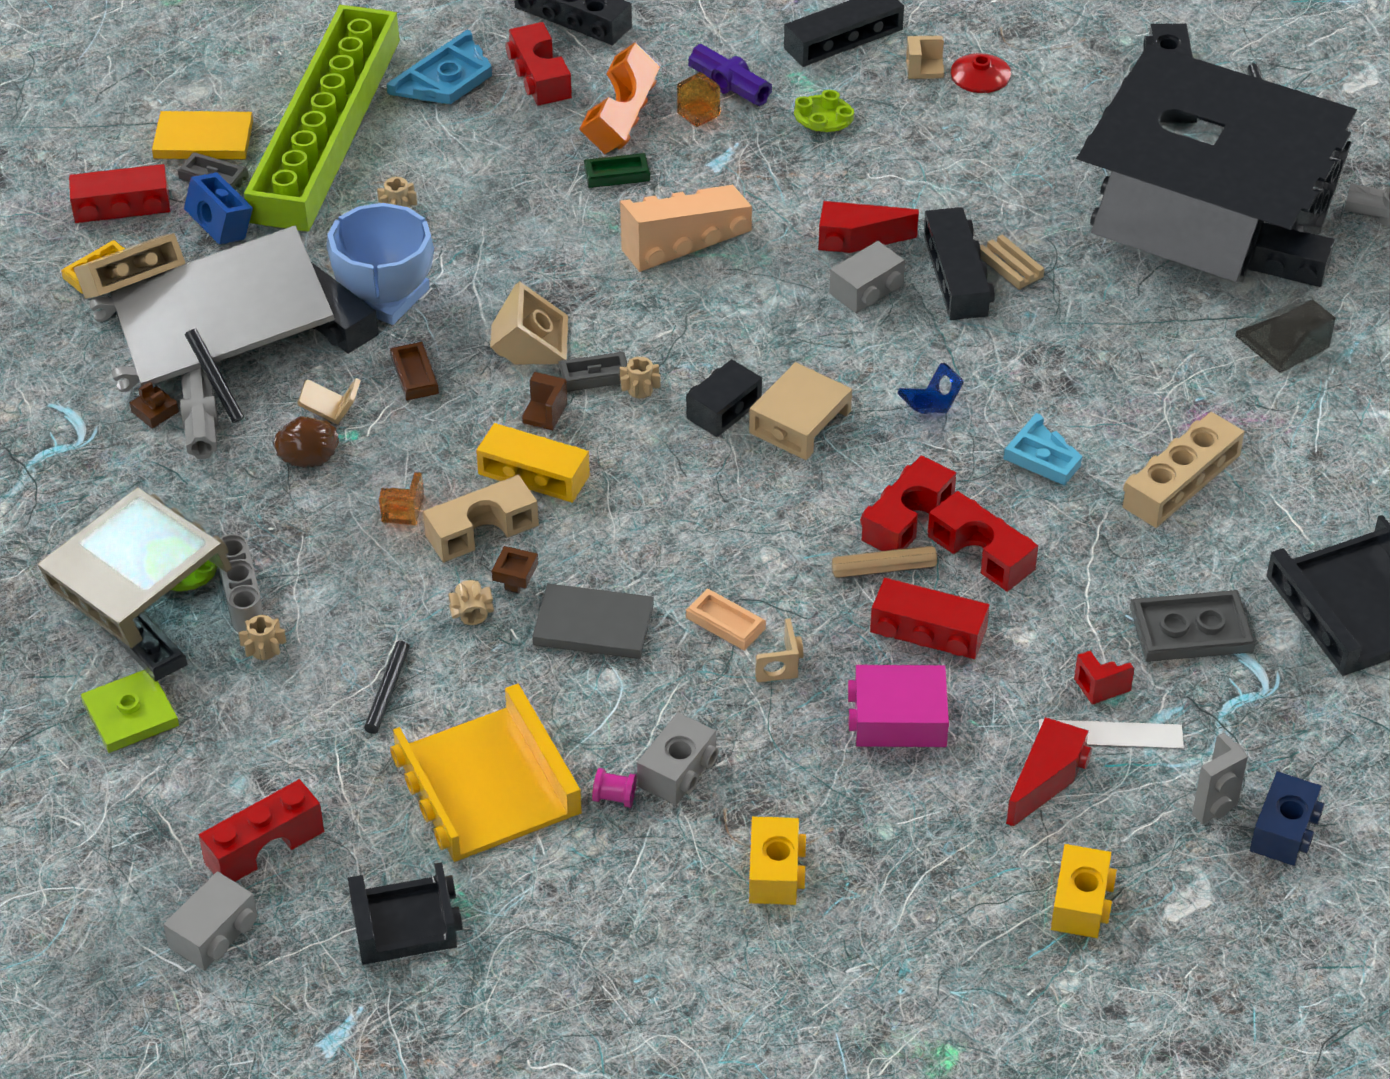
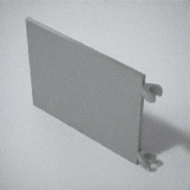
[89,225,335,392]

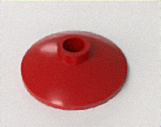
[951,53,1011,93]

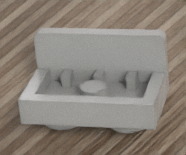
[1192,733,1248,824]

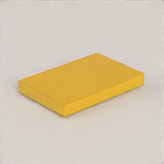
[152,111,253,159]

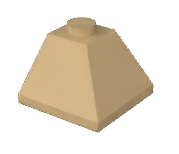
[490,281,568,365]

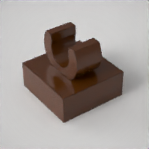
[129,382,179,429]
[491,546,538,594]

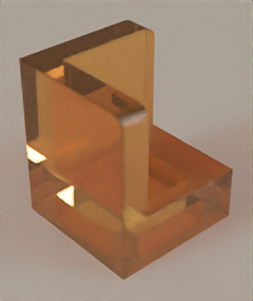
[677,72,720,127]
[379,472,424,525]

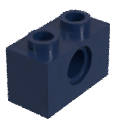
[1249,771,1325,866]

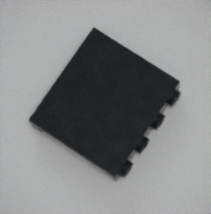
[1266,515,1390,676]

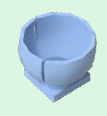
[327,203,434,325]

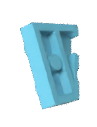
[1003,413,1082,486]

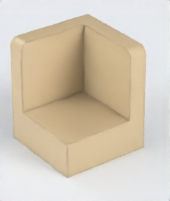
[906,36,944,79]

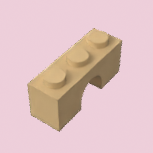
[423,475,539,563]

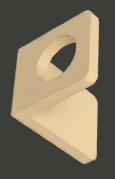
[297,378,361,425]
[755,618,803,682]

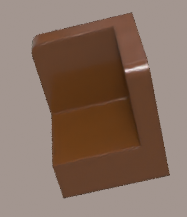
[522,372,567,431]

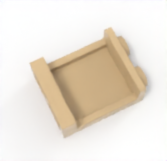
[749,362,852,460]

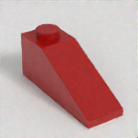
[818,201,919,253]
[1006,717,1092,826]

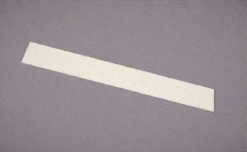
[1039,719,1184,748]

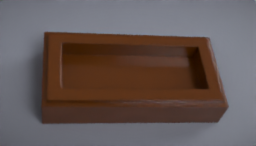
[390,342,439,401]

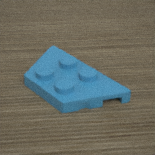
[386,29,492,104]

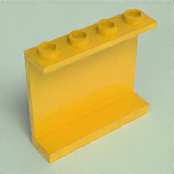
[390,683,582,862]

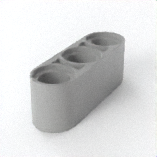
[219,534,263,632]

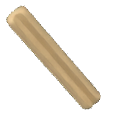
[832,546,937,578]

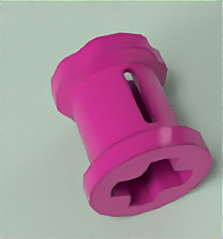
[592,768,637,808]

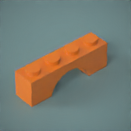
[579,42,660,154]

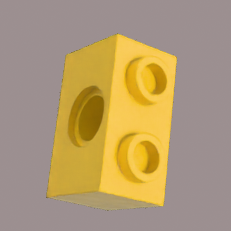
[749,816,806,905]
[1050,844,1117,939]

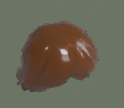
[273,416,339,468]

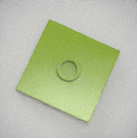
[80,670,179,753]

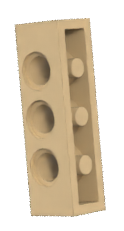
[1123,412,1245,528]

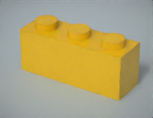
[476,423,590,503]

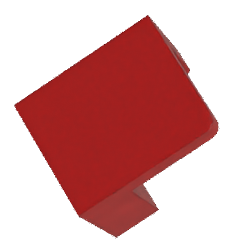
[1074,650,1135,705]

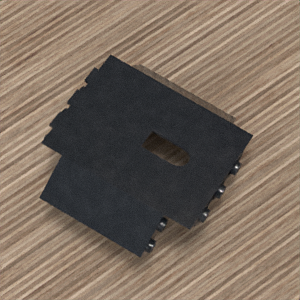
[1076,44,1357,282]

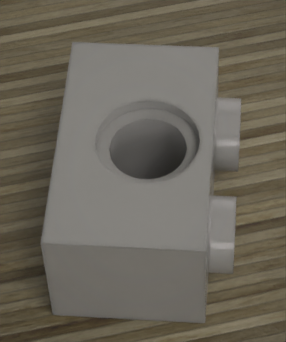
[637,712,719,805]

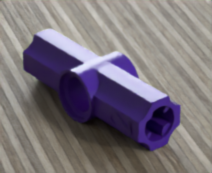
[688,43,772,107]

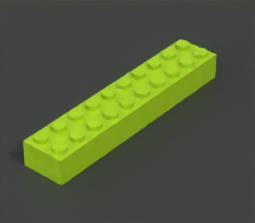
[244,4,400,232]

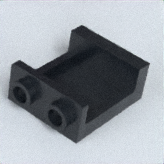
[347,862,463,965]

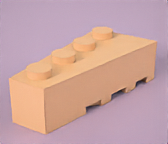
[620,185,752,272]

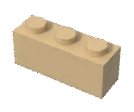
[74,233,186,299]

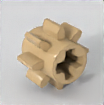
[377,177,417,208]
[620,357,661,399]
[448,580,494,625]
[239,615,286,660]

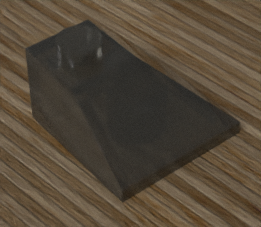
[1235,299,1336,373]

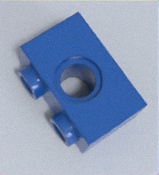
[184,172,253,244]

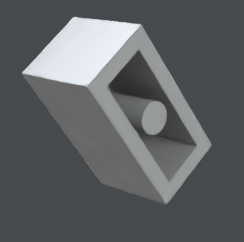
[829,241,905,313]
[163,871,258,971]

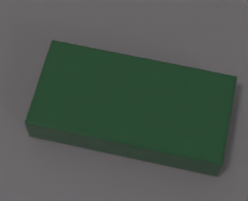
[584,153,650,188]

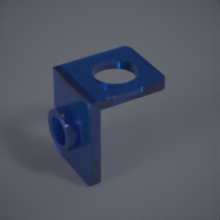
[897,363,964,414]

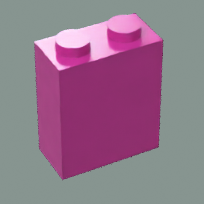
[848,665,949,747]

